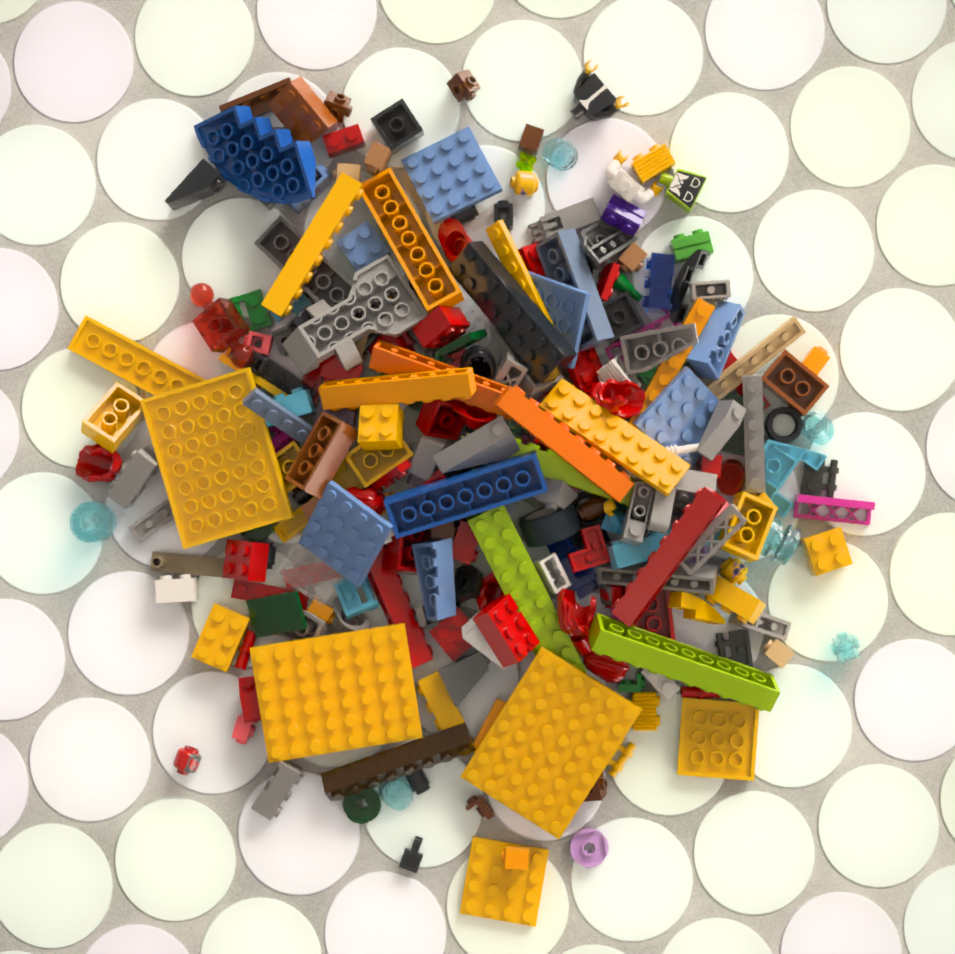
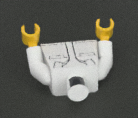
[605,150,664,205]

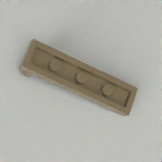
[150,551,224,578]

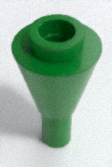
[612,272,643,302]

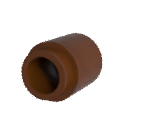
[577,496,605,522]

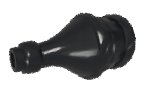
[460,345,496,380]

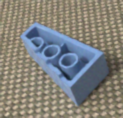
[687,300,746,380]
[411,538,456,621]

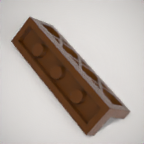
[219,77,291,118]

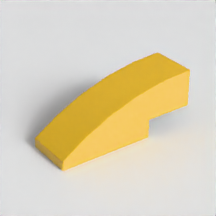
[274,496,316,543]
[669,591,725,625]

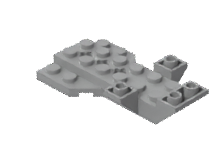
[282,254,428,376]

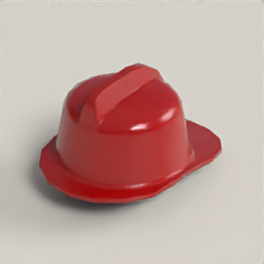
[438,218,472,262]
[451,399,497,430]

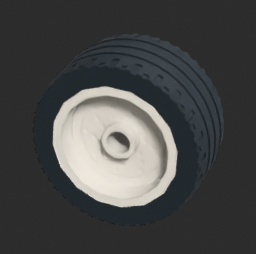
[519,503,581,548]

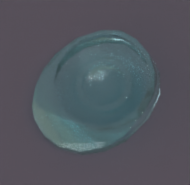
[542,138,578,171]
[801,411,834,445]
[379,777,413,811]

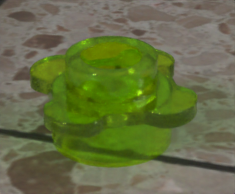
[516,152,537,172]

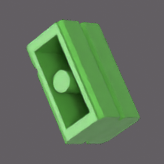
[669,229,714,264]

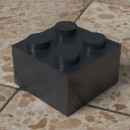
[370,98,424,156]
[603,291,645,345]

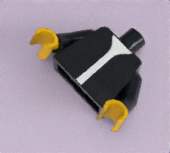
[570,59,629,120]

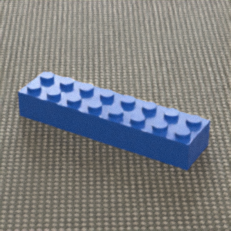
[384,450,548,539]

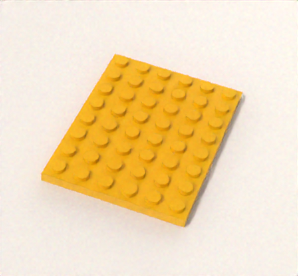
[140,367,294,549]
[250,623,423,763]
[460,646,642,839]

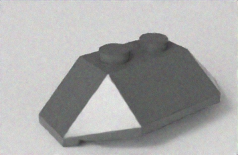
[578,220,638,270]

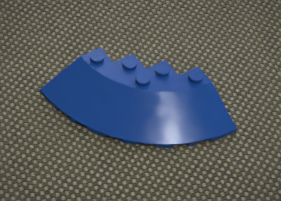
[193,105,316,204]

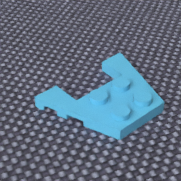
[764,439,827,518]

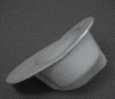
[332,596,369,632]

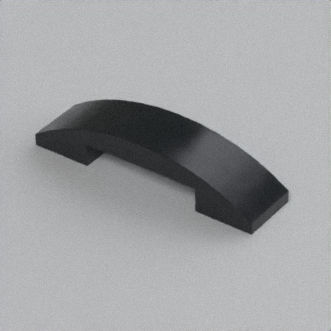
[670,249,710,323]
[242,349,317,399]

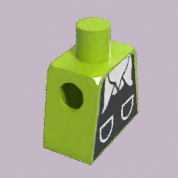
[658,169,707,213]

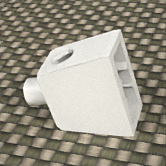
[533,552,571,594]

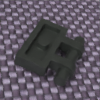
[800,459,839,498]
[714,629,753,667]

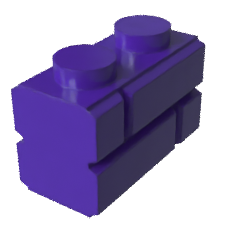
[600,194,646,236]

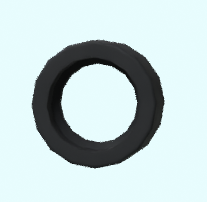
[765,407,803,443]
[572,491,606,527]

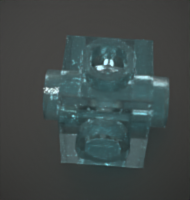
[830,631,860,662]

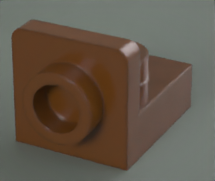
[465,794,495,820]

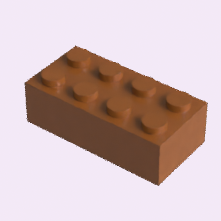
[284,411,358,500]

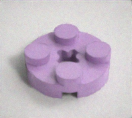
[570,828,609,868]

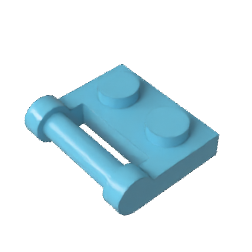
[334,576,380,619]

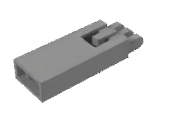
[528,197,601,243]

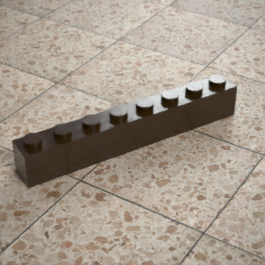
[321,722,476,801]

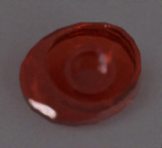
[716,459,745,496]

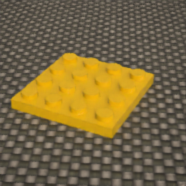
[676,697,759,781]
[460,836,549,927]

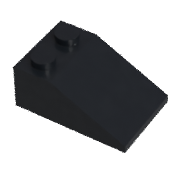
[165,158,226,211]

